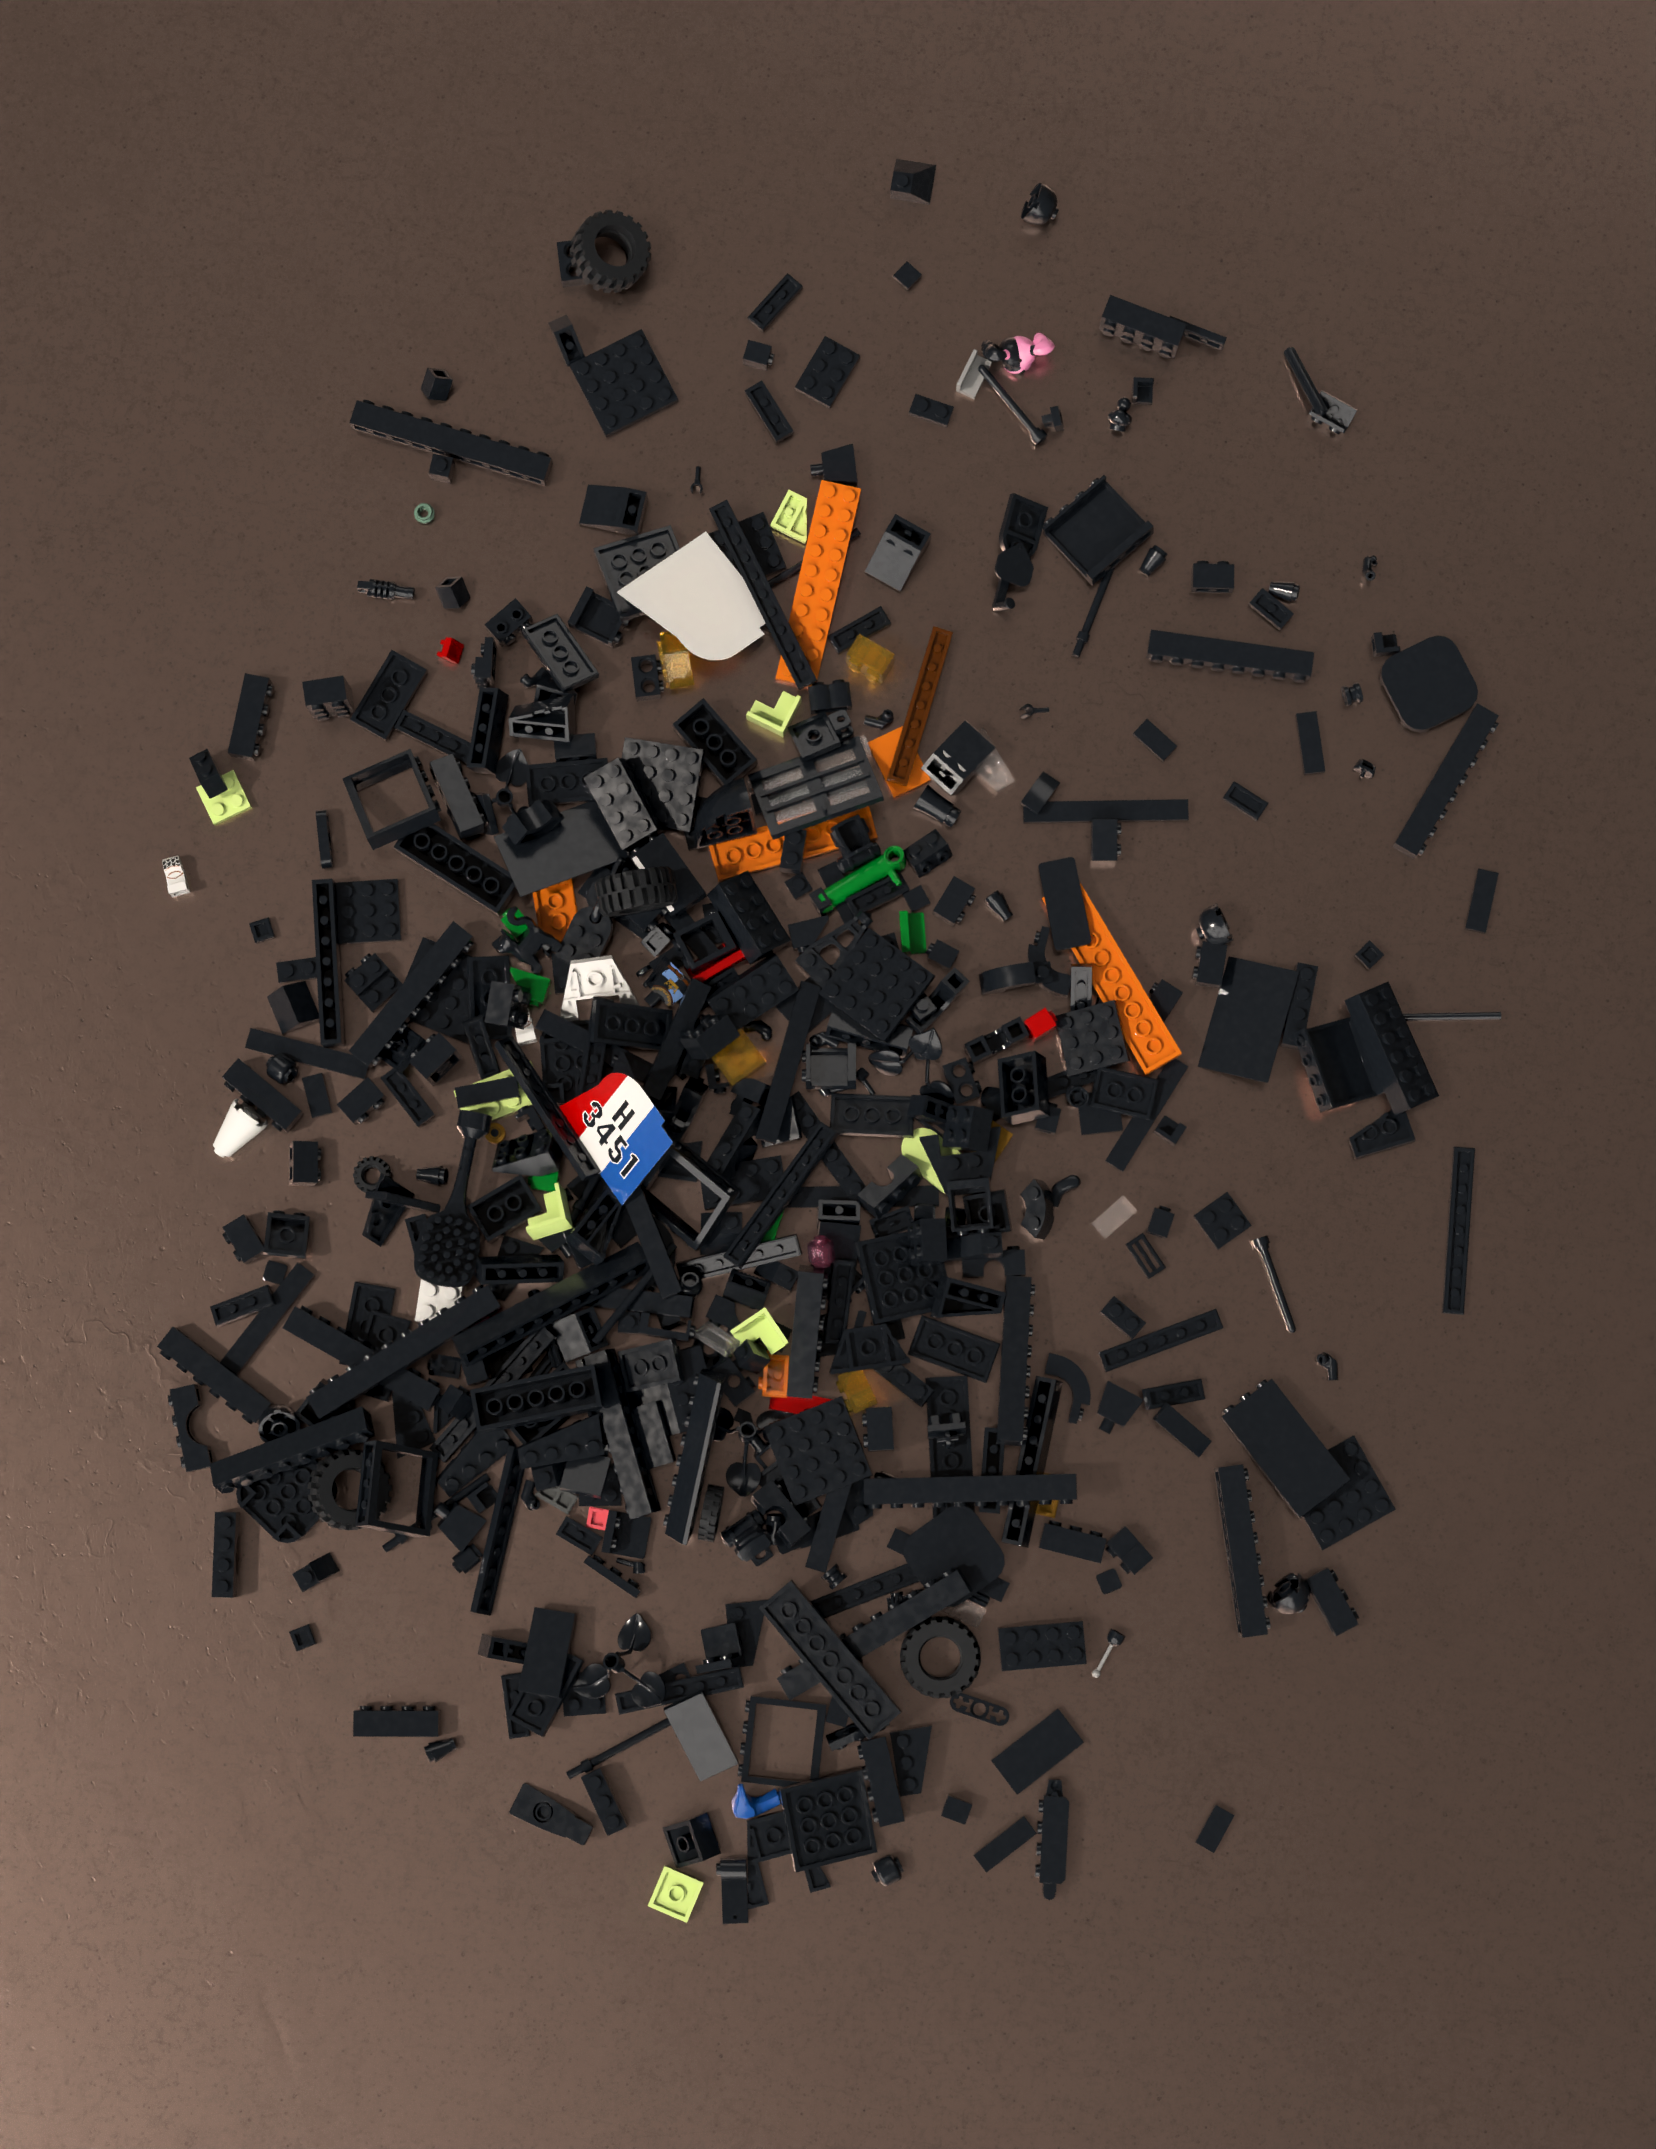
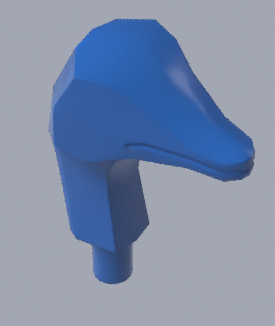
[732,1783,781,1819]

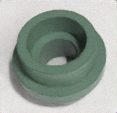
[414,503,435,524]

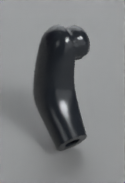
[1051,1175,1081,1207]

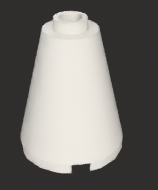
[213,1099,268,1158]

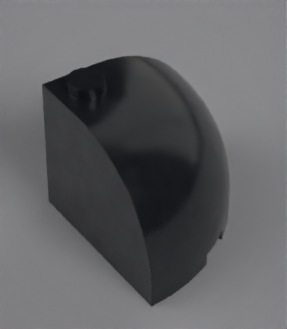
[694,778,757,849]

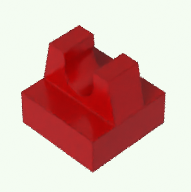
[437,637,464,664]

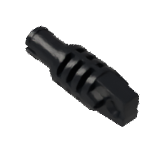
[357,579,415,600]

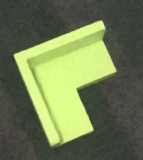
[746,691,802,737]
[526,1182,573,1240]
[730,1307,789,1355]

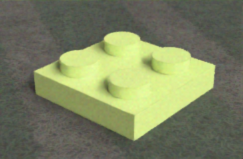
[196,770,252,825]
[648,1866,704,1923]

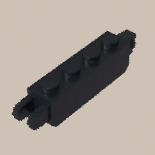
[1035,1779,1069,1901]

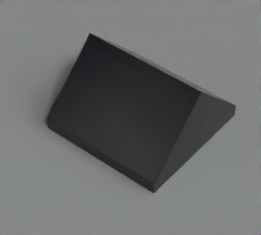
[267,981,319,1035]

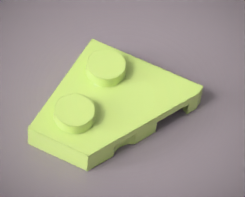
[770,490,807,544]

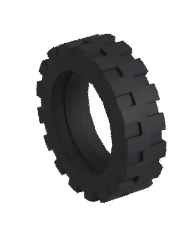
[698,1484,724,1542]

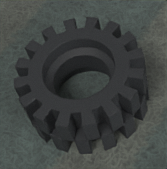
[353,1156,392,1193]

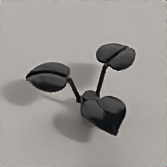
[447,749,529,817]
[868,1028,954,1104]
[713,1407,794,1497]
[572,1613,666,1708]

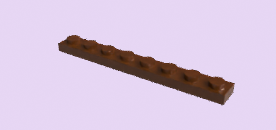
[887,626,953,786]

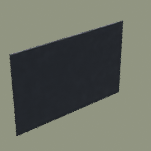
[494,801,628,897]
[1198,956,1299,1083]

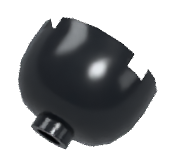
[1021,183,1059,225]
[1196,903,1234,945]
[258,1404,301,1443]
[1267,1573,1311,1615]

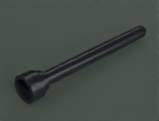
[978,365,1048,446]
[1252,1235,1296,1333]

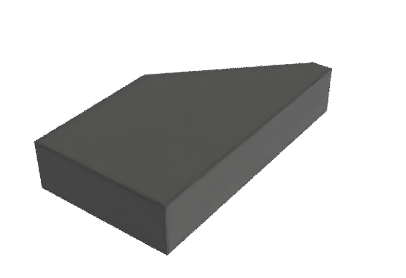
[535,1486,579,1515]

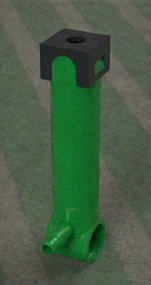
[809,846,906,917]

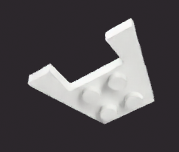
[560,955,640,1021]

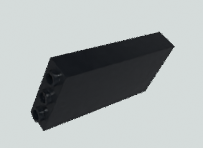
[1221,1379,1351,1520]

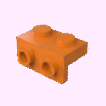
[758,1350,789,1398]

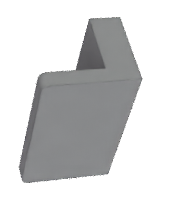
[956,349,992,400]

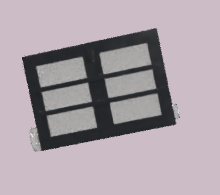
[746,735,884,840]

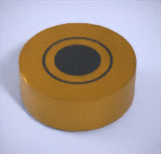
[485,1123,506,1144]

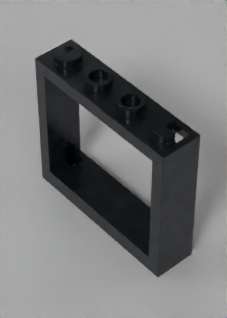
[342,749,442,850]
[641,1137,740,1250]
[355,1440,438,1538]
[738,1695,827,1787]

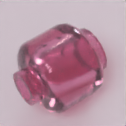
[807,1235,835,1268]

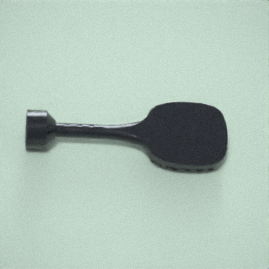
[414,1110,492,1288]

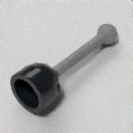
[1092,1628,1126,1678]

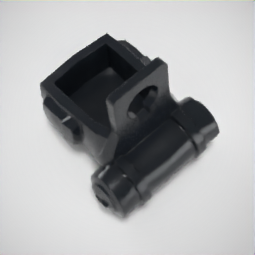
[830,815,881,874]
[720,1509,773,1567]

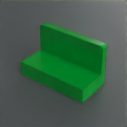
[899,911,927,955]

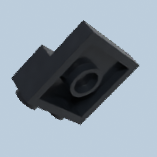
[471,637,497,689]
[344,953,402,1013]
[263,1210,310,1259]

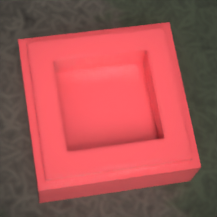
[586,1506,609,1531]

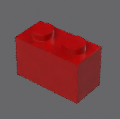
[1024,1008,1057,1043]

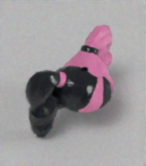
[981,333,1055,374]

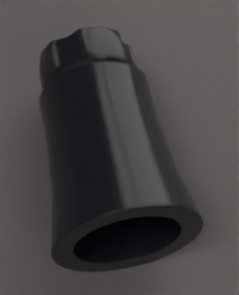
[912,785,961,827]

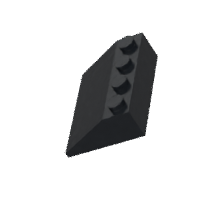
[619,1346,692,1437]

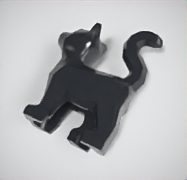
[498,906,562,975]

